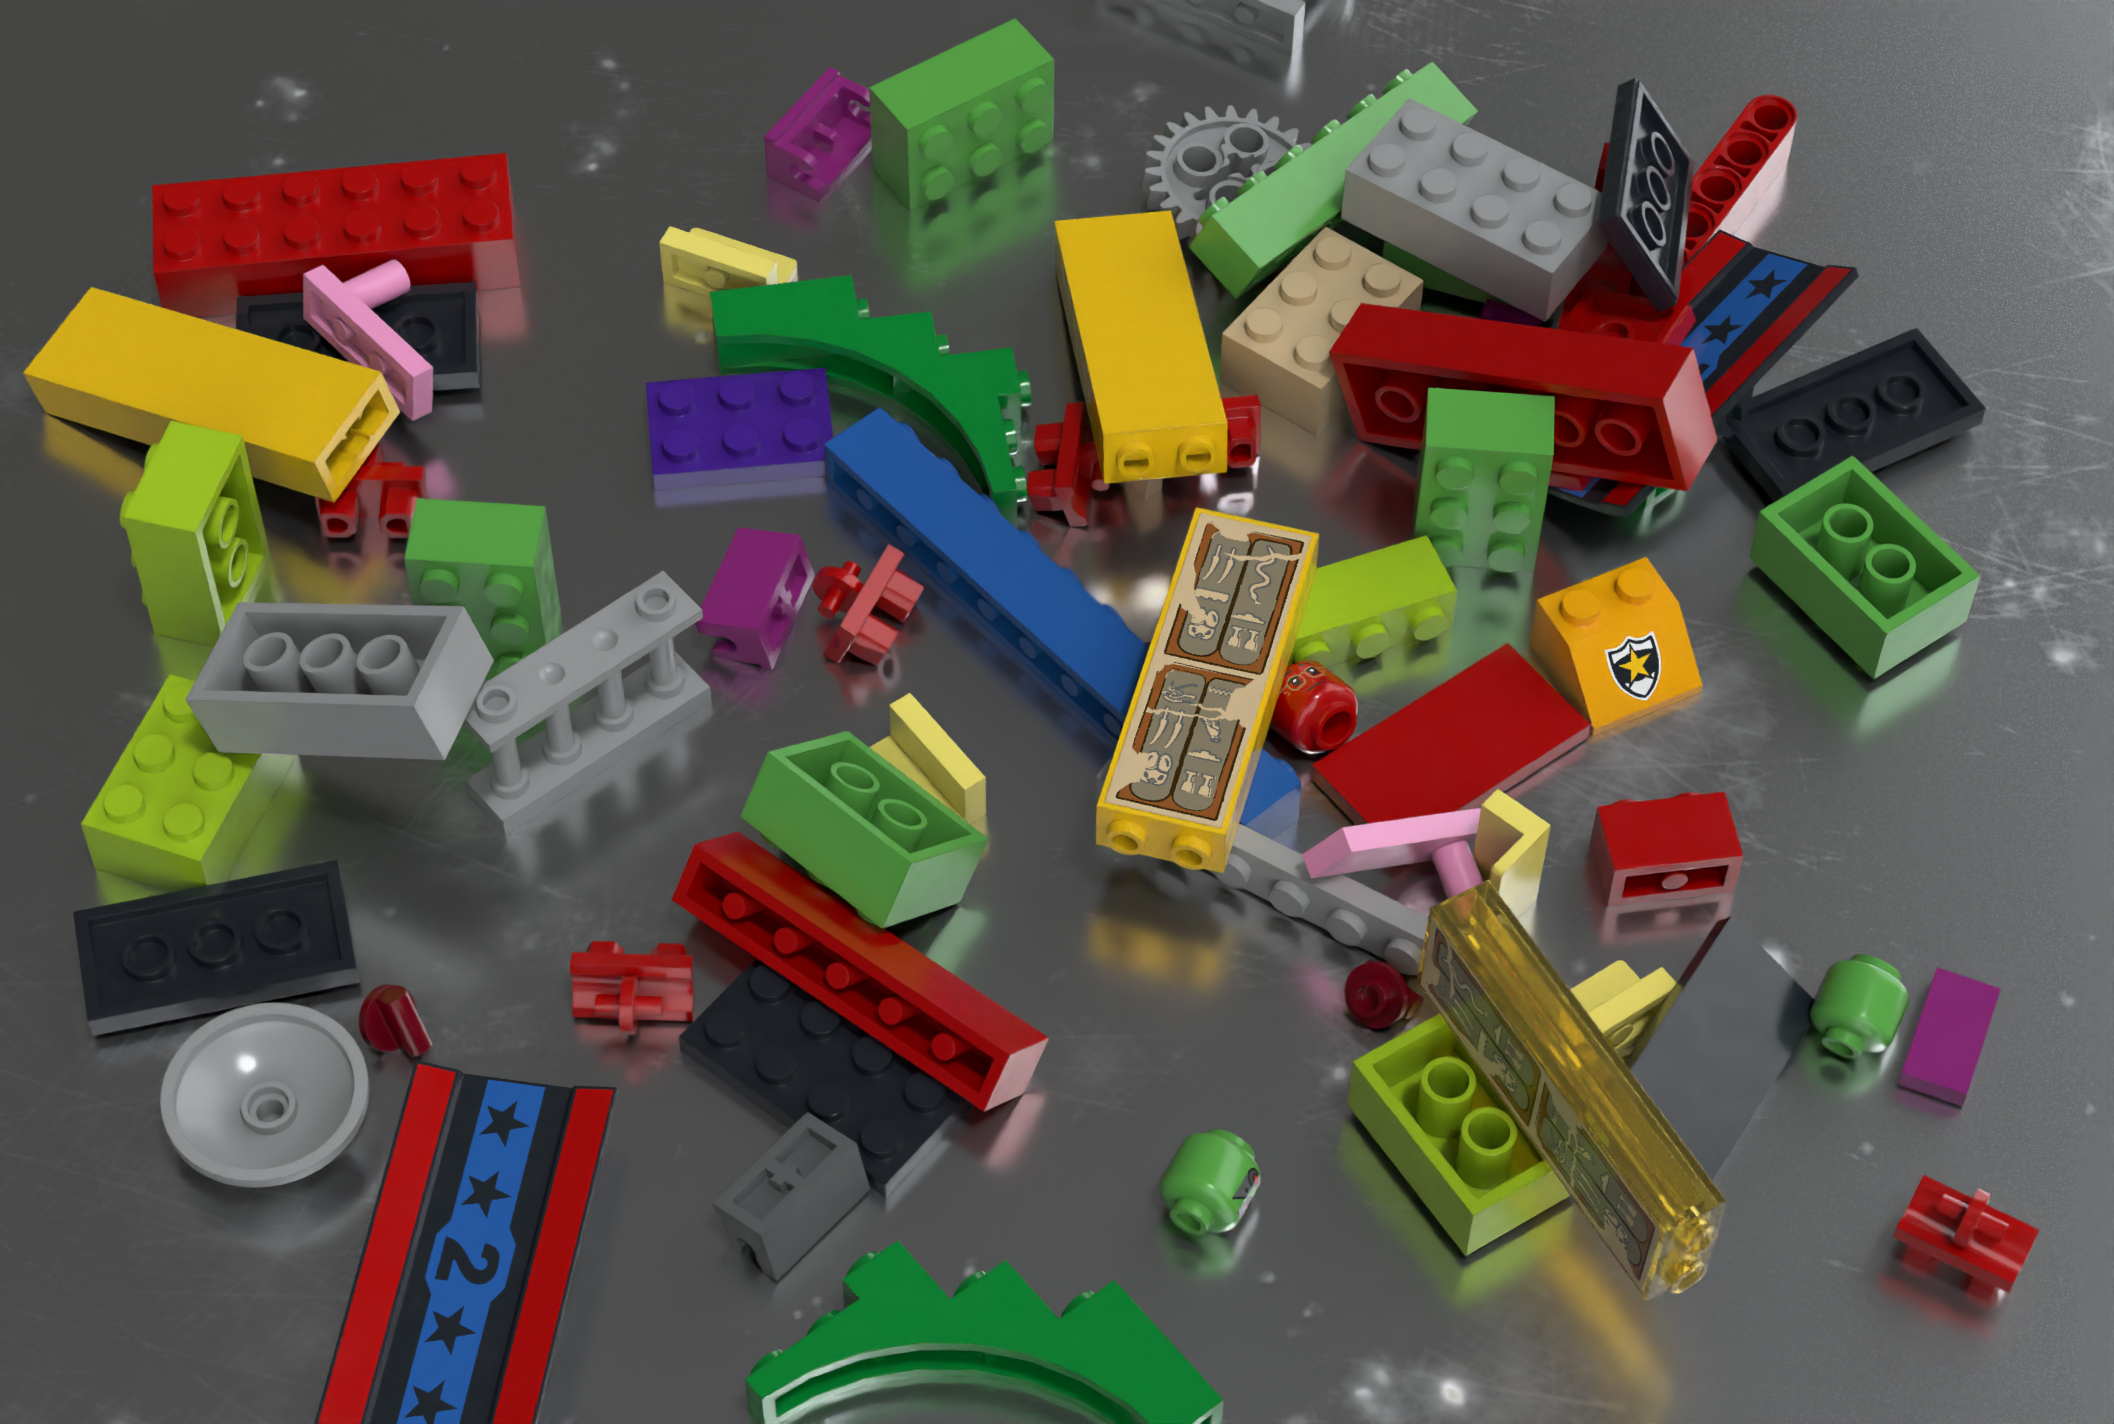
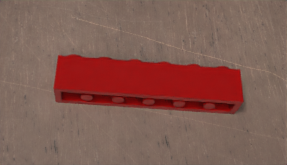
[671,831,1049,1111]

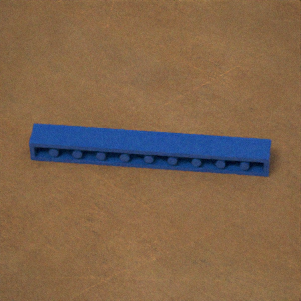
[824,407,1302,839]

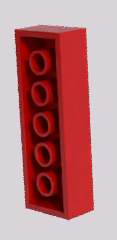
[152,153,520,317]
[1329,303,1717,491]

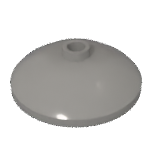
[160,1003,370,1188]

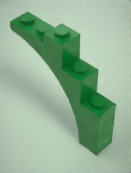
[710,275,1032,528]
[745,1240,1224,1424]

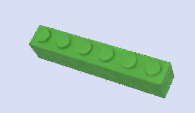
[1189,61,1479,299]

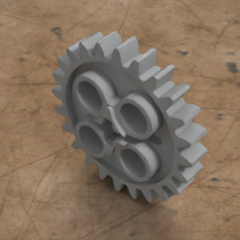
[1141,105,1312,253]

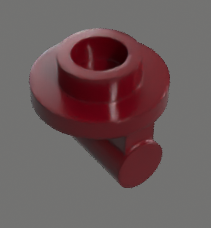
[1344,959,1424,1028]
[359,984,433,1057]

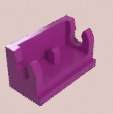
[764,67,871,202]
[695,527,815,670]

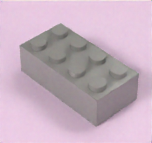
[1341,98,1608,322]
[185,602,494,760]

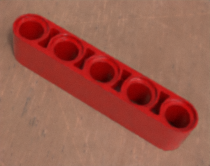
[1630,95,1798,298]

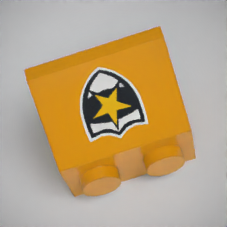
[1529,557,1703,737]

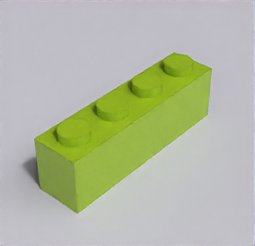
[1287,535,1457,668]

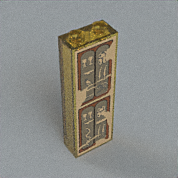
[1417,880,1727,1301]

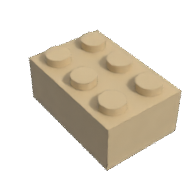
[1219,227,1424,436]

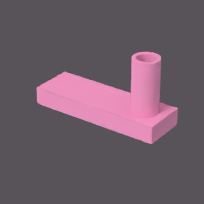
[303,260,433,421]
[1302,808,1487,928]

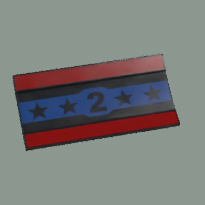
[1547,229,1859,517]
[314,1060,618,1424]

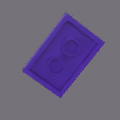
[646,368,833,491]

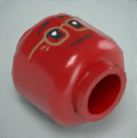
[1269,660,1358,754]

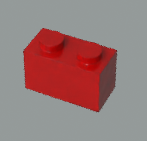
[1590,791,1744,907]

